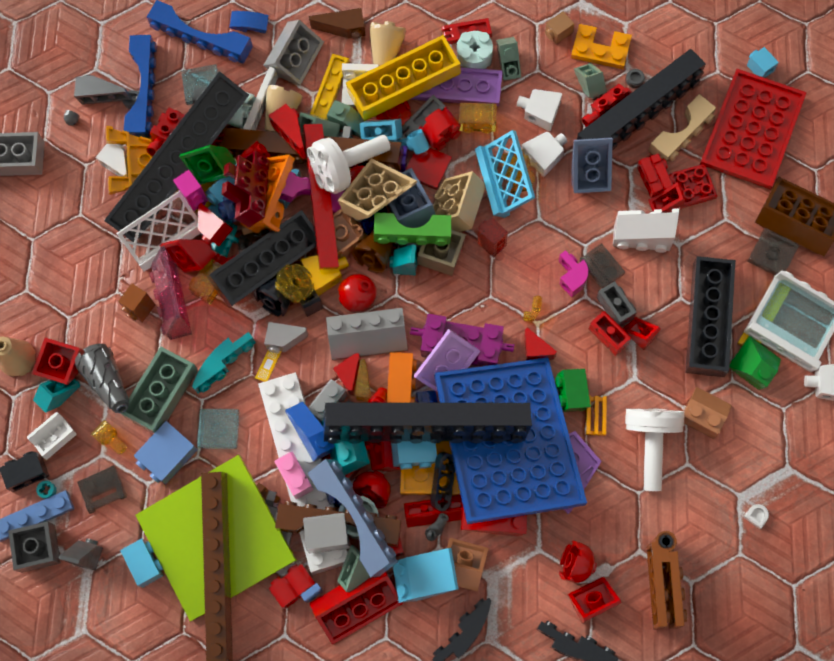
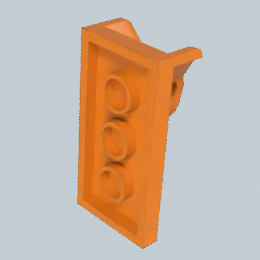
[241,155,295,233]

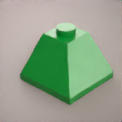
[179,145,236,185]
[729,336,781,390]

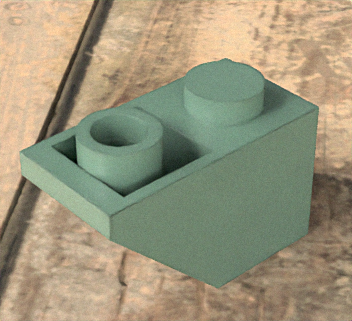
[496,37,521,80]
[298,112,341,137]

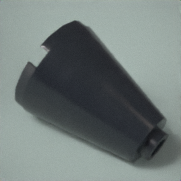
[254,265,304,317]

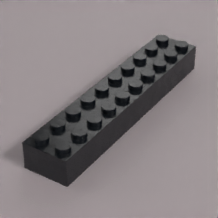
[104,71,249,242]
[323,403,532,444]

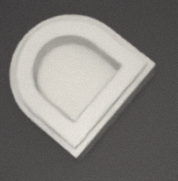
[744,504,769,529]

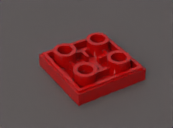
[669,164,718,208]

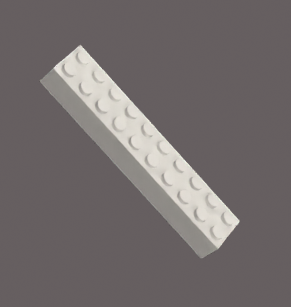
[258,372,348,575]

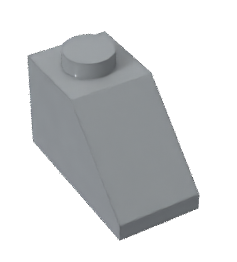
[264,322,308,353]

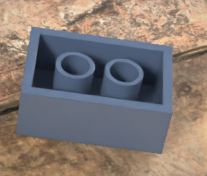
[387,168,436,228]

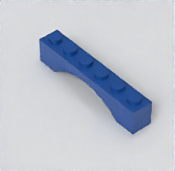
[147,0,253,64]
[124,35,157,139]

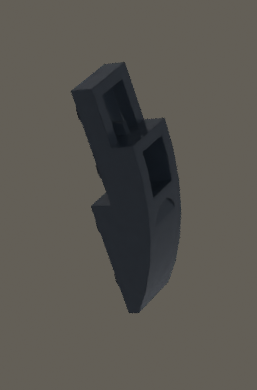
[432,598,491,661]
[536,621,618,661]

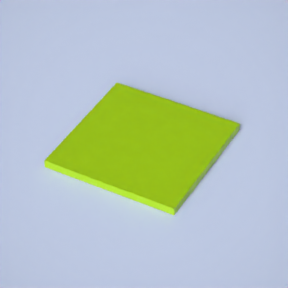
[135,455,296,622]

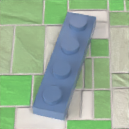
[0,490,74,542]

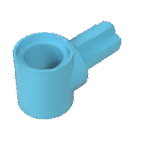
[397,129,430,154]

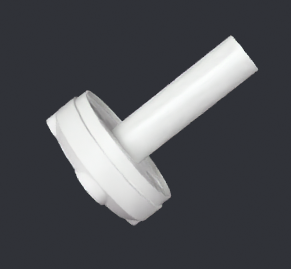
[307,135,391,194]
[625,409,685,491]

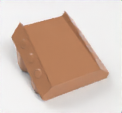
[333,208,367,259]

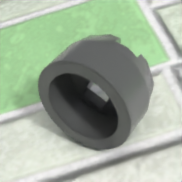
[64,110,80,125]

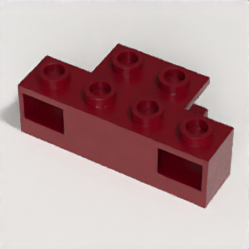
[221,150,269,228]

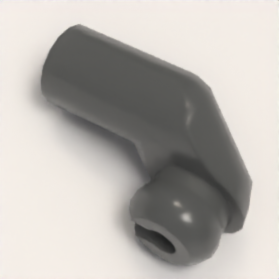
[425,513,449,541]

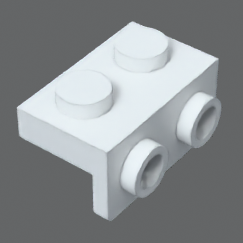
[27,412,77,460]

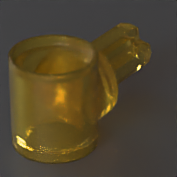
[90,420,127,454]

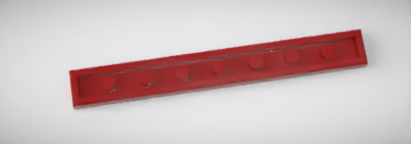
[303,124,339,270]

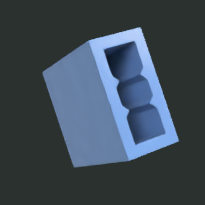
[134,421,198,484]

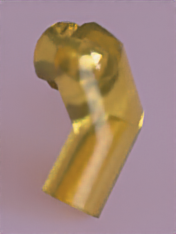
[523,295,542,323]

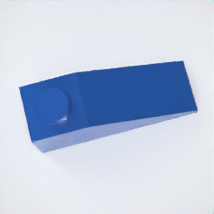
[285,401,335,462]

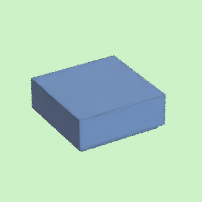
[300,583,323,603]

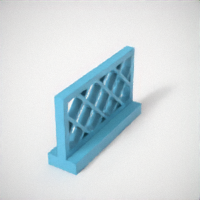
[475,130,535,218]

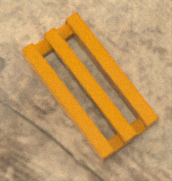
[586,396,607,436]

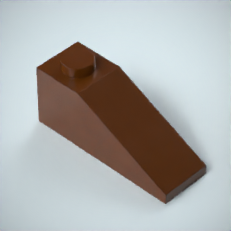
[309,8,366,38]

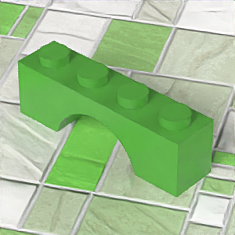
[374,213,451,246]

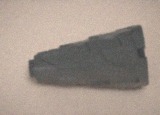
[75,343,129,413]

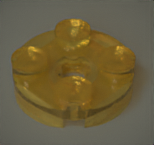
[275,264,314,303]

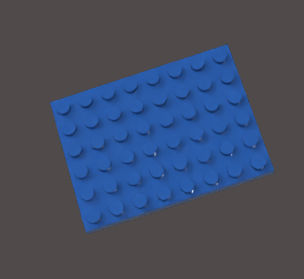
[434,358,587,524]

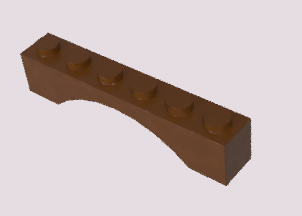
[275,501,402,547]

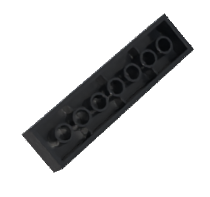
[577,49,706,151]

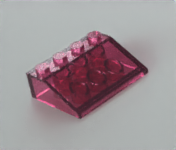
[150,246,192,340]

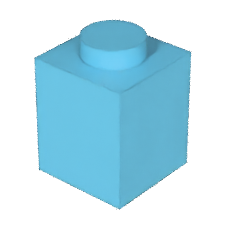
[747,47,779,78]

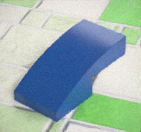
[229,11,269,34]

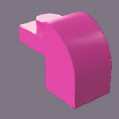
[558,250,588,298]

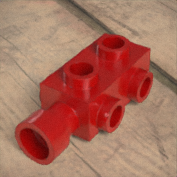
[582,83,632,127]
[146,107,184,157]

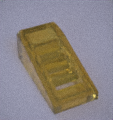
[355,359,371,402]

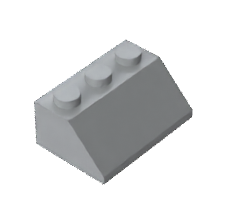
[263,20,324,85]

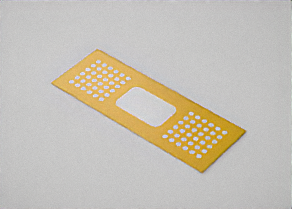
[255,349,282,382]

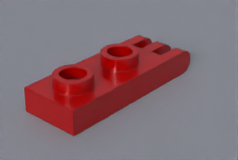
[441,18,492,44]

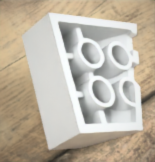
[613,209,679,253]

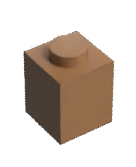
[545,11,574,44]

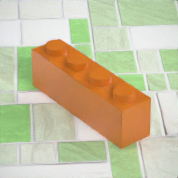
[387,352,417,403]

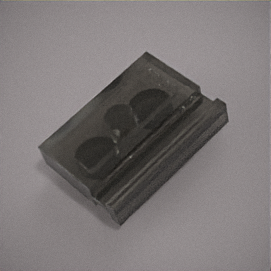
[579,243,625,289]

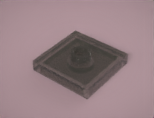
[747,228,799,275]

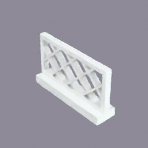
[116,191,201,272]

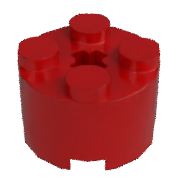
[419,107,461,151]

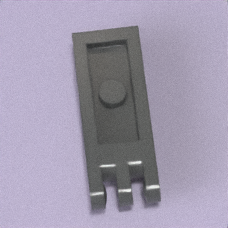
[402,95,446,138]

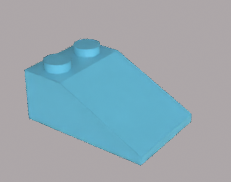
[393,548,459,603]

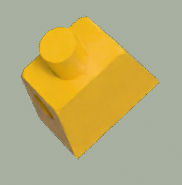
[301,255,349,296]

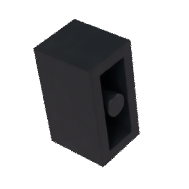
[0,451,49,492]

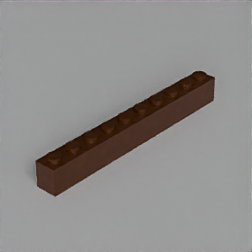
[219,128,404,171]
[201,472,233,661]

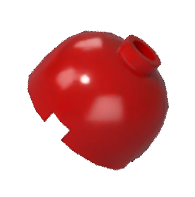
[338,274,377,313]
[352,471,391,508]
[559,540,597,583]

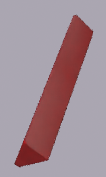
[404,495,462,528]

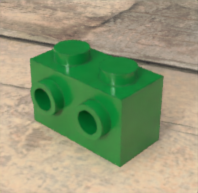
[555,369,591,412]

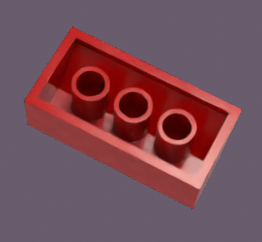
[309,572,403,645]

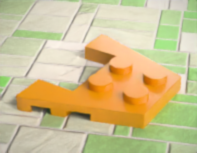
[106,126,152,195]

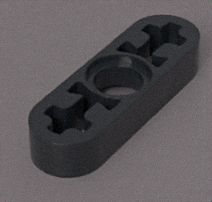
[431,452,455,511]

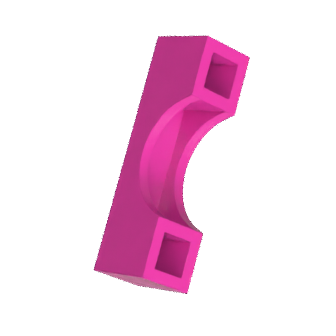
[279,172,345,214]

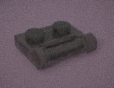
[77,465,127,514]

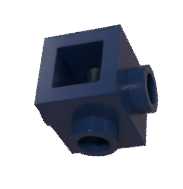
[217,197,238,223]

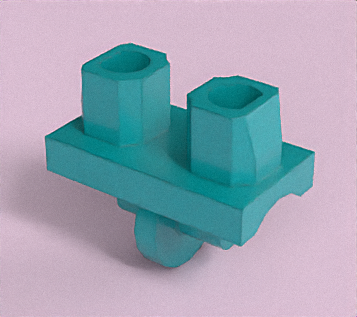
[211,219,239,257]

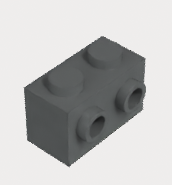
[597,281,636,327]

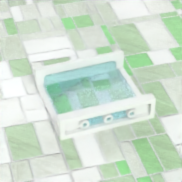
[744,270,834,372]

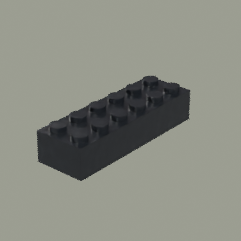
[207,210,316,308]
[685,256,736,377]

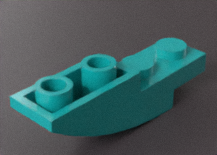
[192,332,256,394]

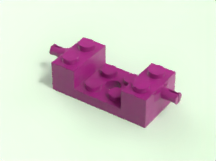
[410,314,515,367]

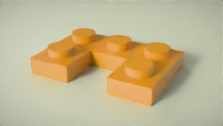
[571,24,632,69]

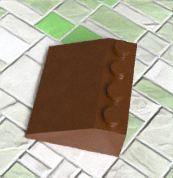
[754,177,834,256]

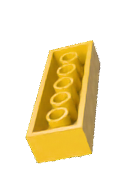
[346,35,461,121]

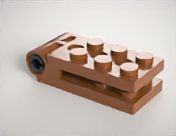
[646,531,687,630]

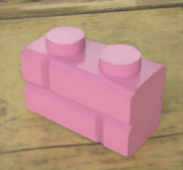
[274,452,314,500]

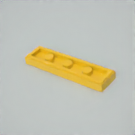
[310,54,350,120]

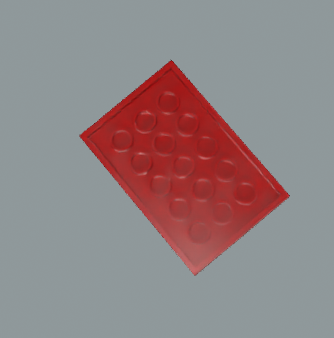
[700,68,807,190]

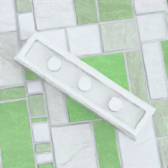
[243,67,278,130]

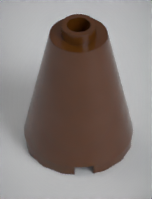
[352,231,396,273]

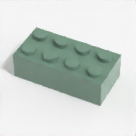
[120,347,198,433]

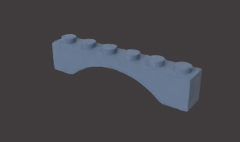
[308,459,398,577]

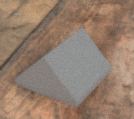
[303,513,350,554]

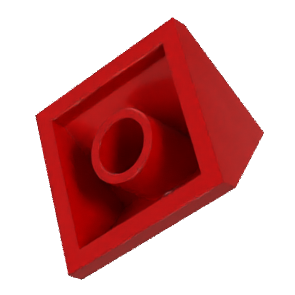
[568,576,622,623]

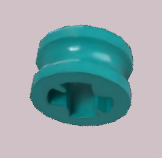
[36,481,57,499]

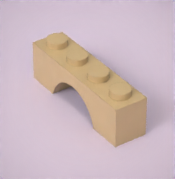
[649,94,716,163]

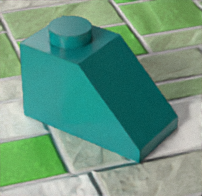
[390,245,418,276]
[33,378,81,413]

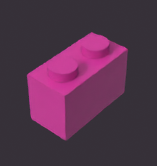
[173,170,208,211]

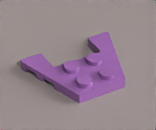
[563,431,601,514]

